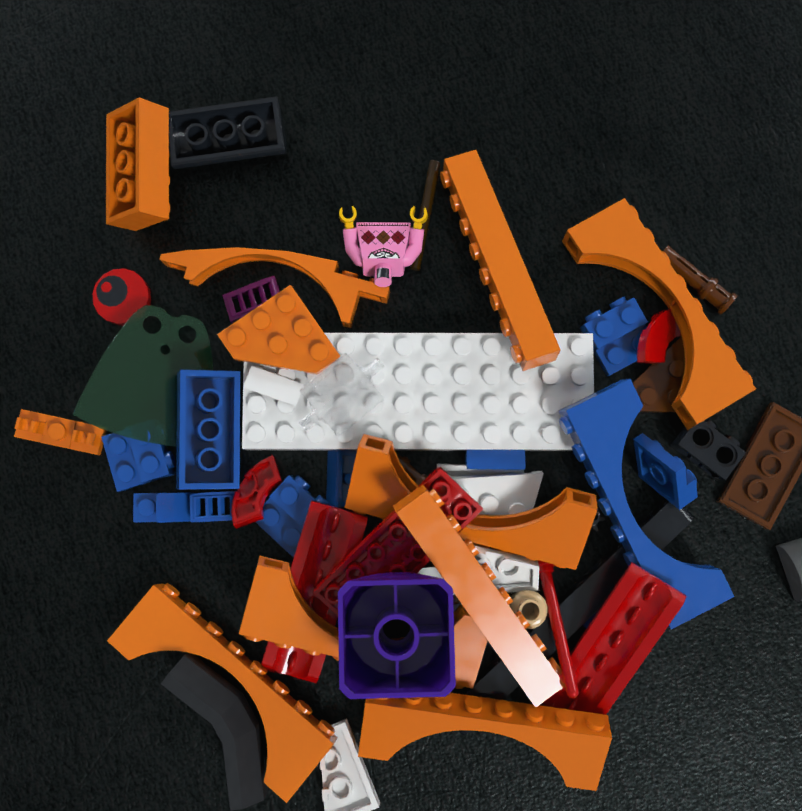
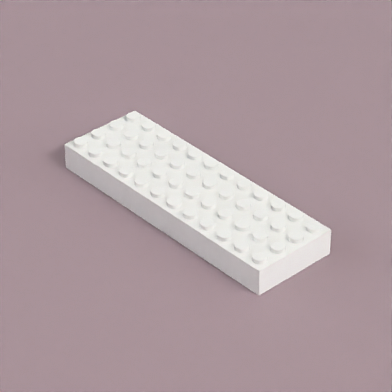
[242,333,594,451]

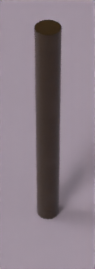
[409,160,441,271]

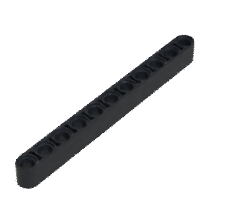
[458,499,694,735]

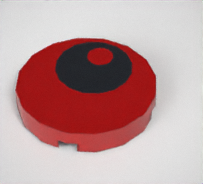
[92,268,151,325]

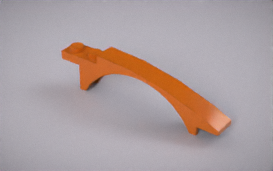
[159,247,390,328]

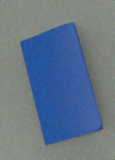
[326,450,357,508]
[465,450,526,470]

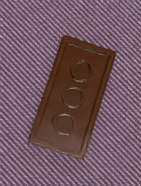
[716,402,802,530]

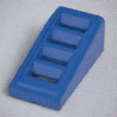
[190,491,237,522]

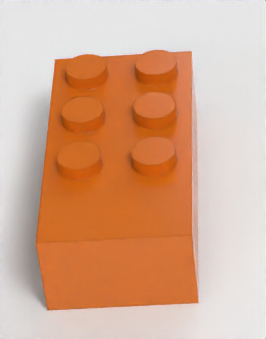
[106,97,170,231]

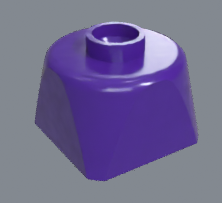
[338,572,456,699]

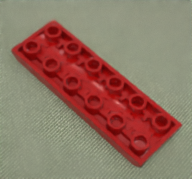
[313,467,483,616]
[261,500,368,683]
[540,562,686,715]

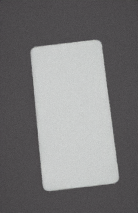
[244,366,304,406]

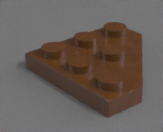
[632,329,719,414]

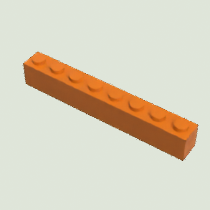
[440,150,561,371]
[393,485,565,707]

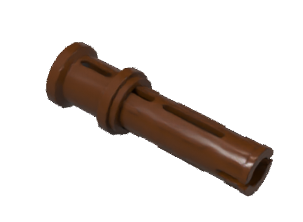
[663,245,738,315]

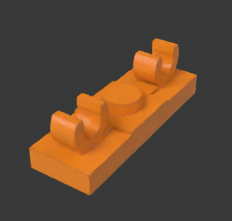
[14,409,107,455]

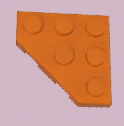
[217,285,341,375]

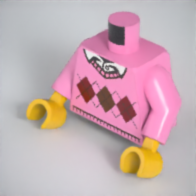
[339,206,428,287]

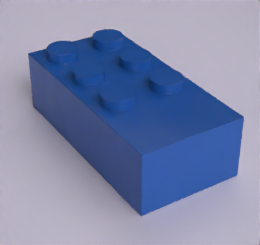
[176,370,240,490]

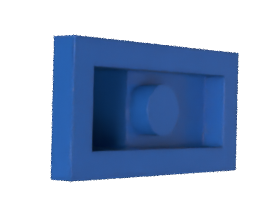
[133,493,190,523]

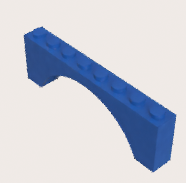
[559,379,734,629]

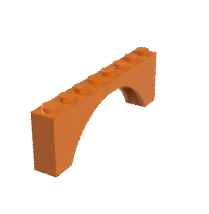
[562,198,756,430]
[345,434,598,570]
[239,556,488,689]
[107,583,338,803]
[358,693,612,791]

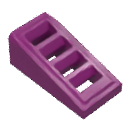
[223,276,280,323]

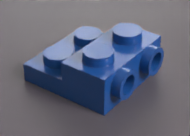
[580,296,648,377]
[101,419,176,492]
[633,433,698,510]
[256,475,331,557]

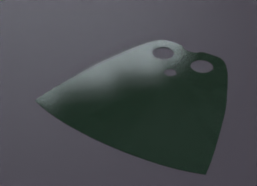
[73,305,214,447]

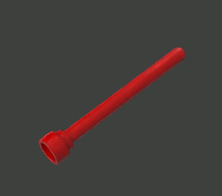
[538,560,579,698]

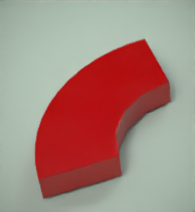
[637,309,681,364]
[231,455,282,529]

